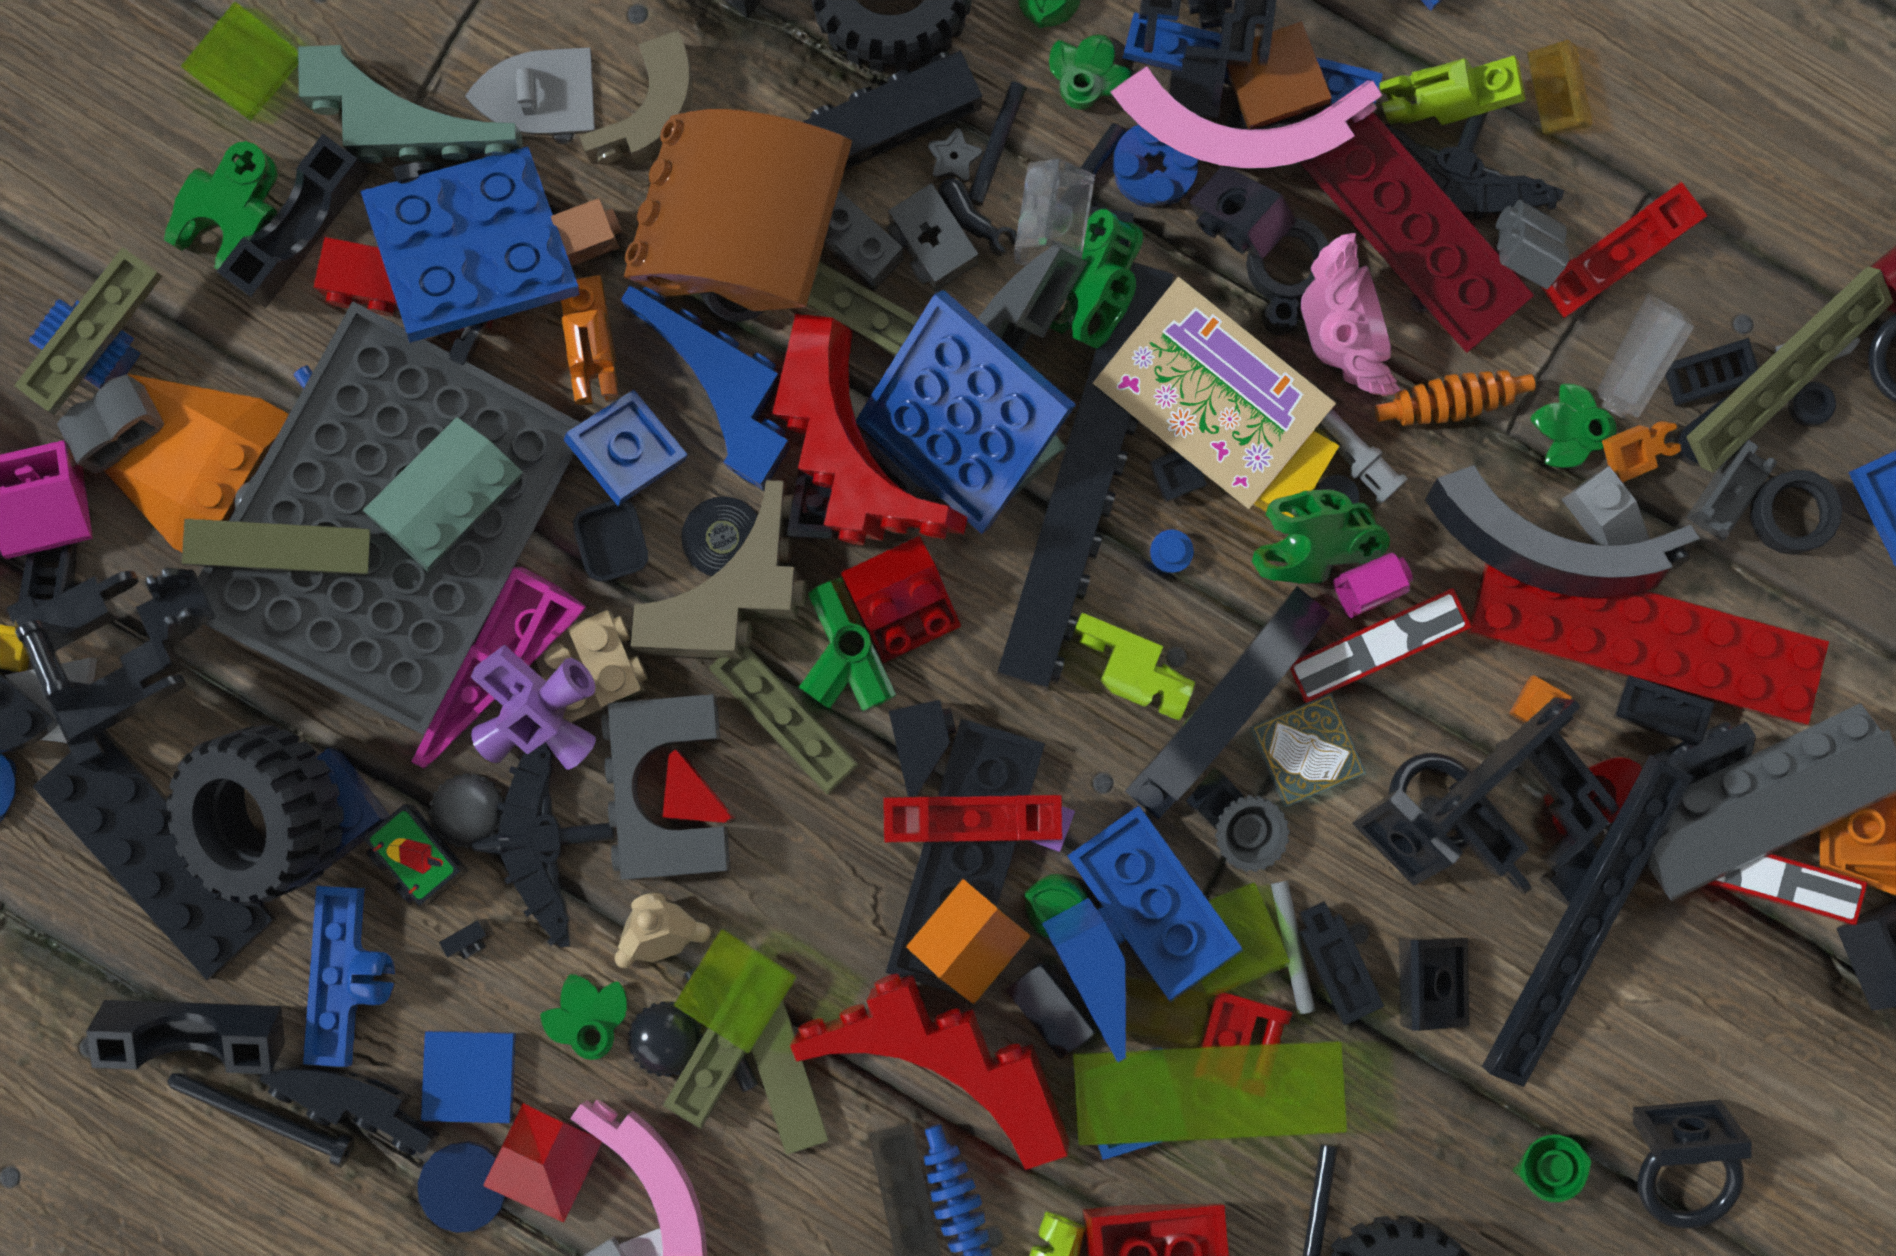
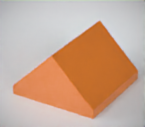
[906,879,1031,1004]

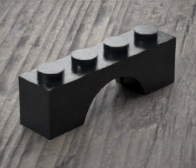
[217,134,370,308]
[86,1000,285,1074]

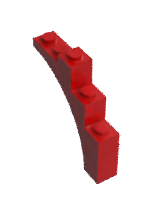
[772,314,968,545]
[790,974,1070,1170]

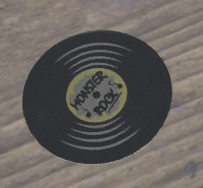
[682,497,758,576]

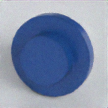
[1150,530,1194,573]

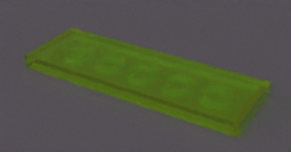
[1073,1041,1347,1145]

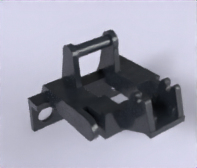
[1138,0,1277,119]
[6,567,216,773]
[1422,697,1619,906]

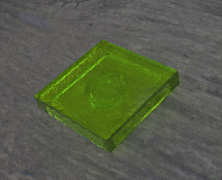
[181,1,298,122]
[1201,882,1290,998]
[674,929,798,1053]

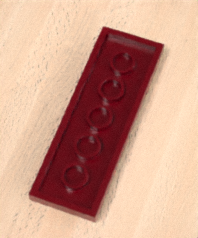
[1300,112,1534,354]

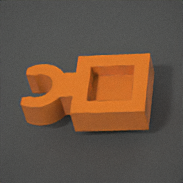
[1602,421,1681,483]

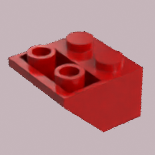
[841,536,962,663]

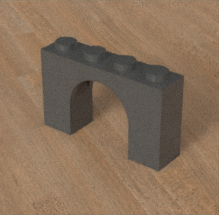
[602,694,731,880]

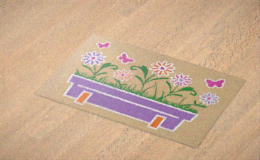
[1093,276,1336,509]

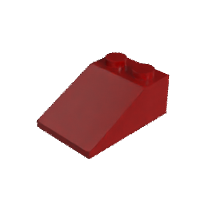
[1083,1203,1229,1256]

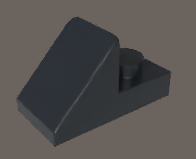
[788,470,839,540]

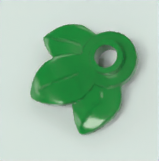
[1049,34,1132,110]
[1530,384,1617,468]
[540,974,627,1060]

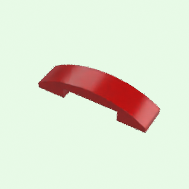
[1539,181,1707,318]
[883,795,1062,842]

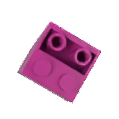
[0,440,93,559]

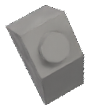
[1561,466,1650,546]

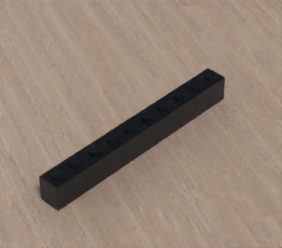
[997,262,1174,690]

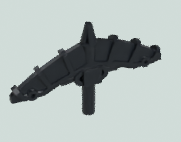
[1384,112,1565,220]
[472,742,614,947]

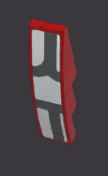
[1290,588,1472,703]
[1708,854,1868,925]

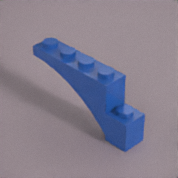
[621,286,791,491]

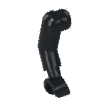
[938,178,1018,256]

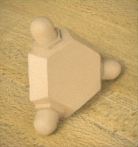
[615,893,711,968]

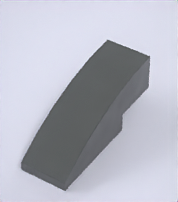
[978,245,1087,355]

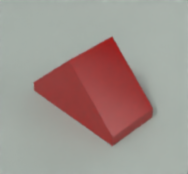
[662,749,735,823]

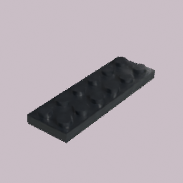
[885,719,1045,995]
[33,730,277,980]

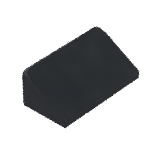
[1005,962,1096,1059]

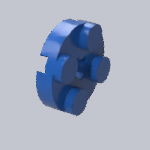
[1113,125,1199,208]

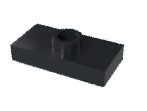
[1613,675,1715,745]

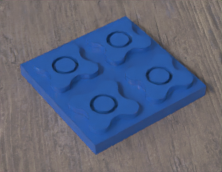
[360,146,580,343]
[856,290,1076,534]

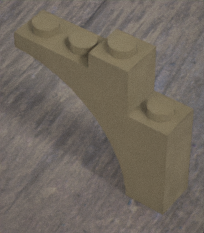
[631,480,807,659]

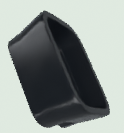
[573,500,648,582]

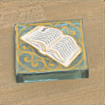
[1249,693,1366,808]

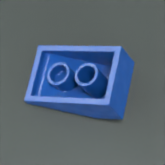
[1042,898,1126,1062]

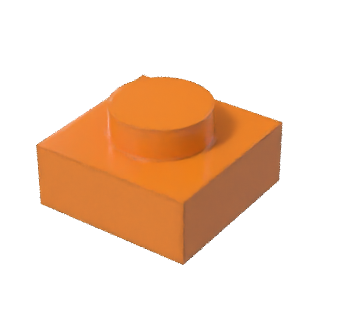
[1509,675,1572,723]

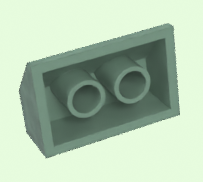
[363,417,523,572]

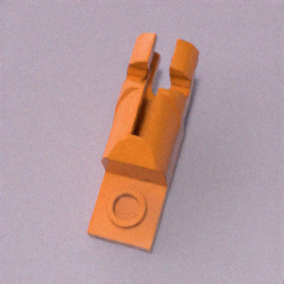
[561,275,619,405]

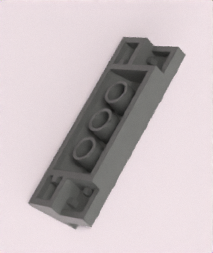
[1648,703,1896,901]

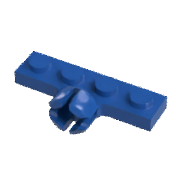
[303,886,395,1067]

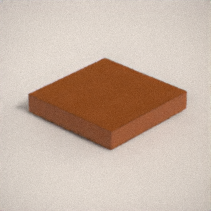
[1226,21,1332,130]

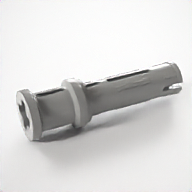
[1315,409,1408,505]

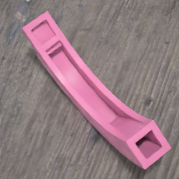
[1110,66,1382,168]
[570,1100,707,1256]

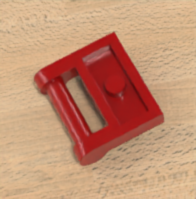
[1192,990,1293,1098]

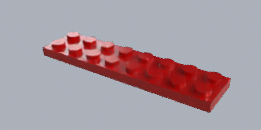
[1467,563,1829,726]

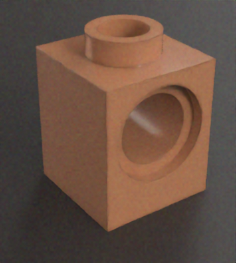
[550,198,622,266]

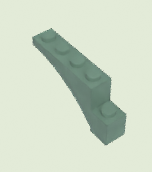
[298,45,523,163]

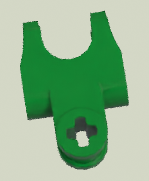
[164,141,278,270]
[1049,209,1143,349]
[1251,489,1390,584]

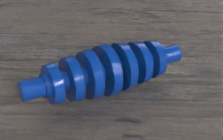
[923,1124,992,1256]

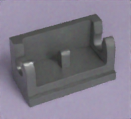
[1686,440,1777,542]

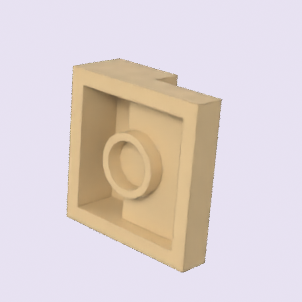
[536,610,648,723]

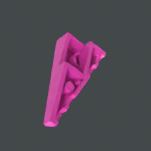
[411,567,586,768]

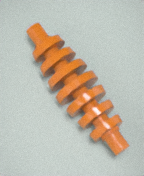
[1375,370,1535,426]

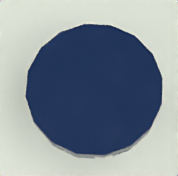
[417,1141,506,1233]

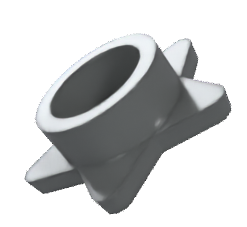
[928,128,983,182]

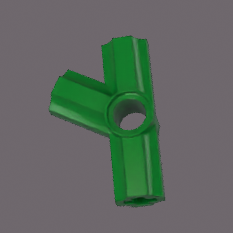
[799,577,897,712]

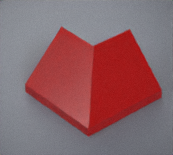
[483,1103,602,1223]

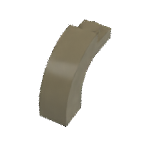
[579,30,694,165]

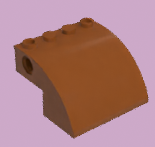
[623,109,852,312]

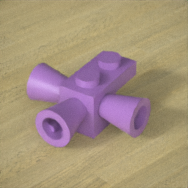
[471,644,596,770]

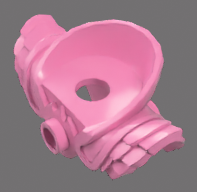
[1300,233,1401,396]

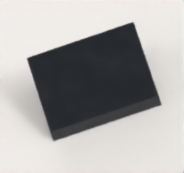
[1399,937,1470,1031]

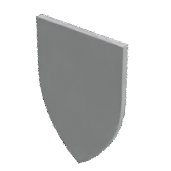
[465,47,595,135]

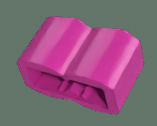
[1333,553,1413,618]

